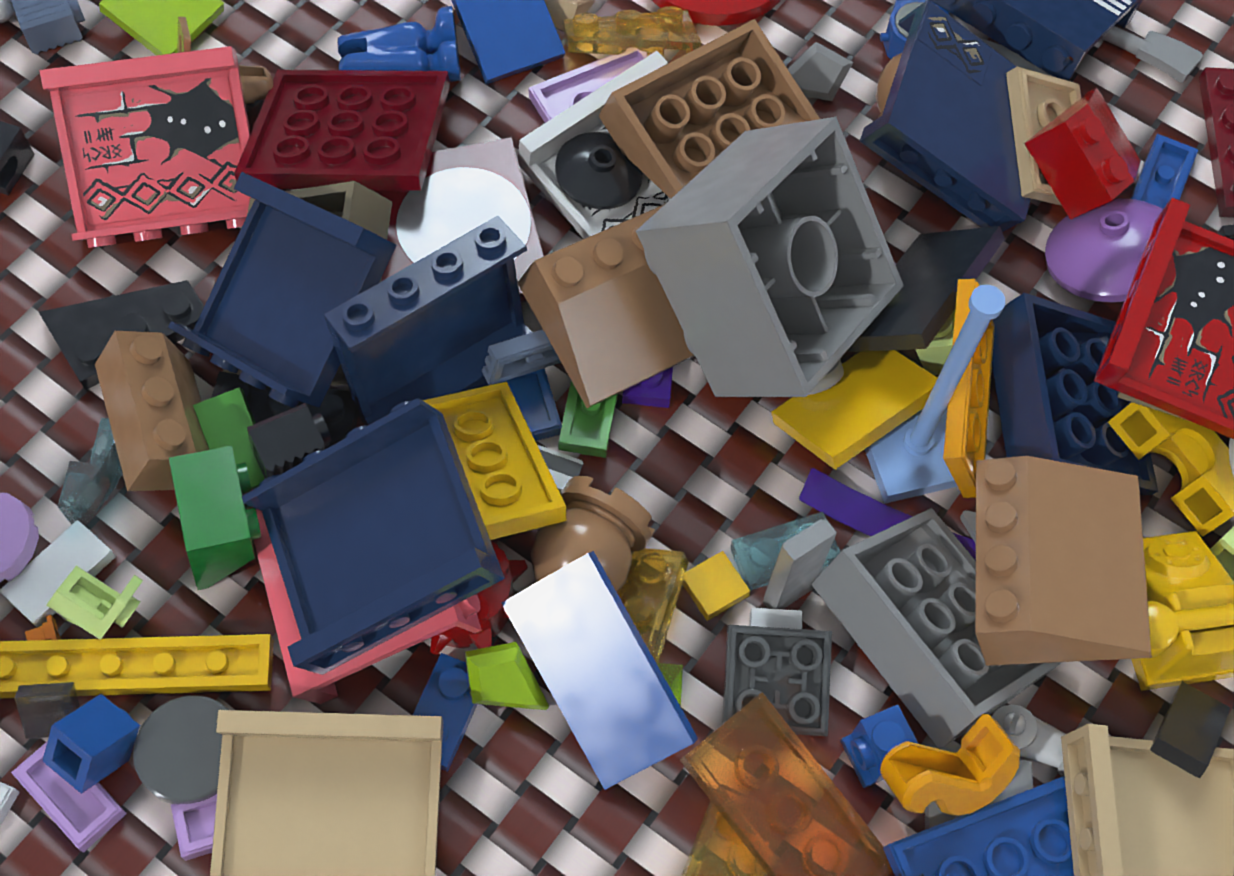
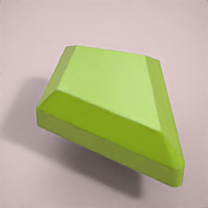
[465,642,549,710]

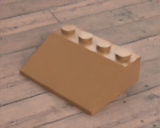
[599,19,820,199]
[518,204,694,408]
[975,456,1152,666]

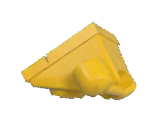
[1131,531,1234,691]

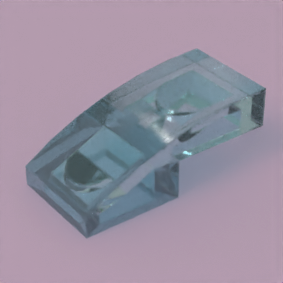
[58,418,122,526]

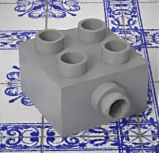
[636,117,904,397]

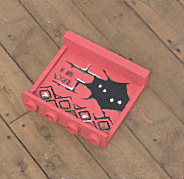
[39,46,250,248]

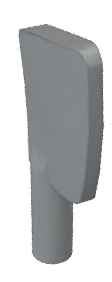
[1101,26,1203,83]

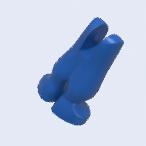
[337,6,461,82]

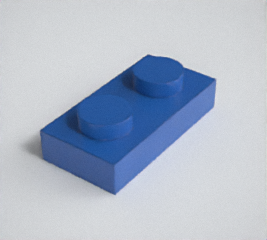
[413,653,478,772]

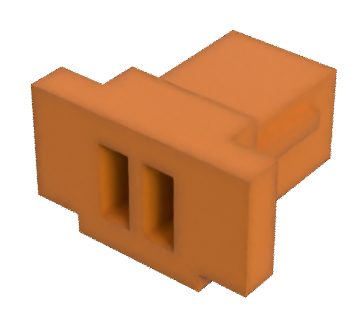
[25,615,61,641]

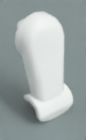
[992,704,1066,777]

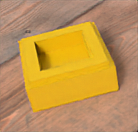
[680,551,750,621]

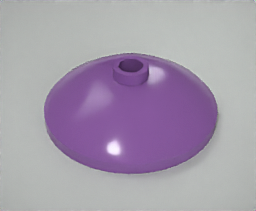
[1045,198,1163,302]

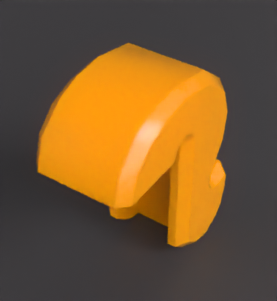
[880,714,1020,816]

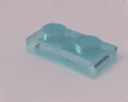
[730,512,841,591]

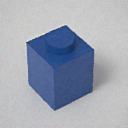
[42,694,140,794]

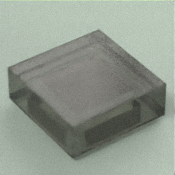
[14,682,80,739]

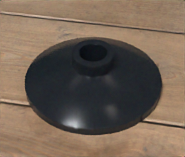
[555,132,644,209]

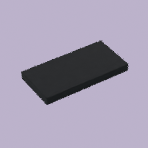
[846,226,1005,352]

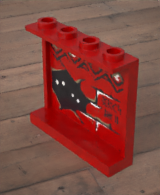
[1094,197,1234,439]

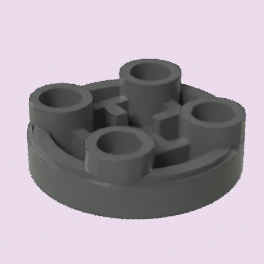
[133,696,229,804]

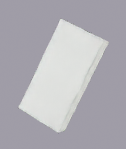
[0,520,116,627]

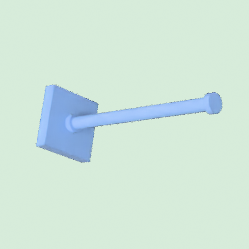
[865,285,1005,504]

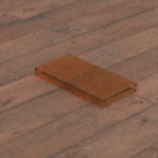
[679,692,892,876]

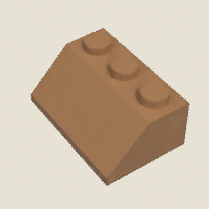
[95,331,209,491]

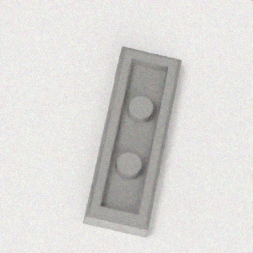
[763,518,837,609]

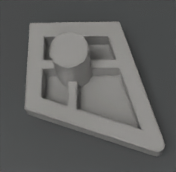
[787,42,854,101]

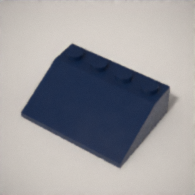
[992,293,1158,495]

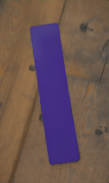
[799,468,976,561]

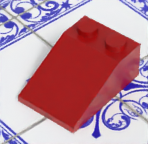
[1024,87,1141,220]

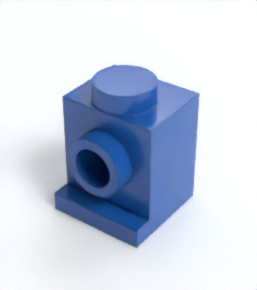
[840,704,918,788]

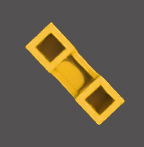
[1108,402,1234,537]

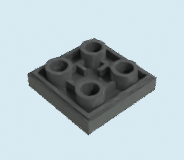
[722,625,832,736]

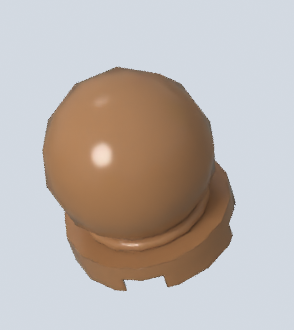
[530,476,655,592]

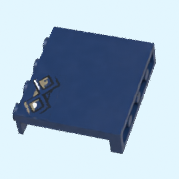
[859,0,1031,232]

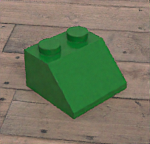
[169,446,262,590]

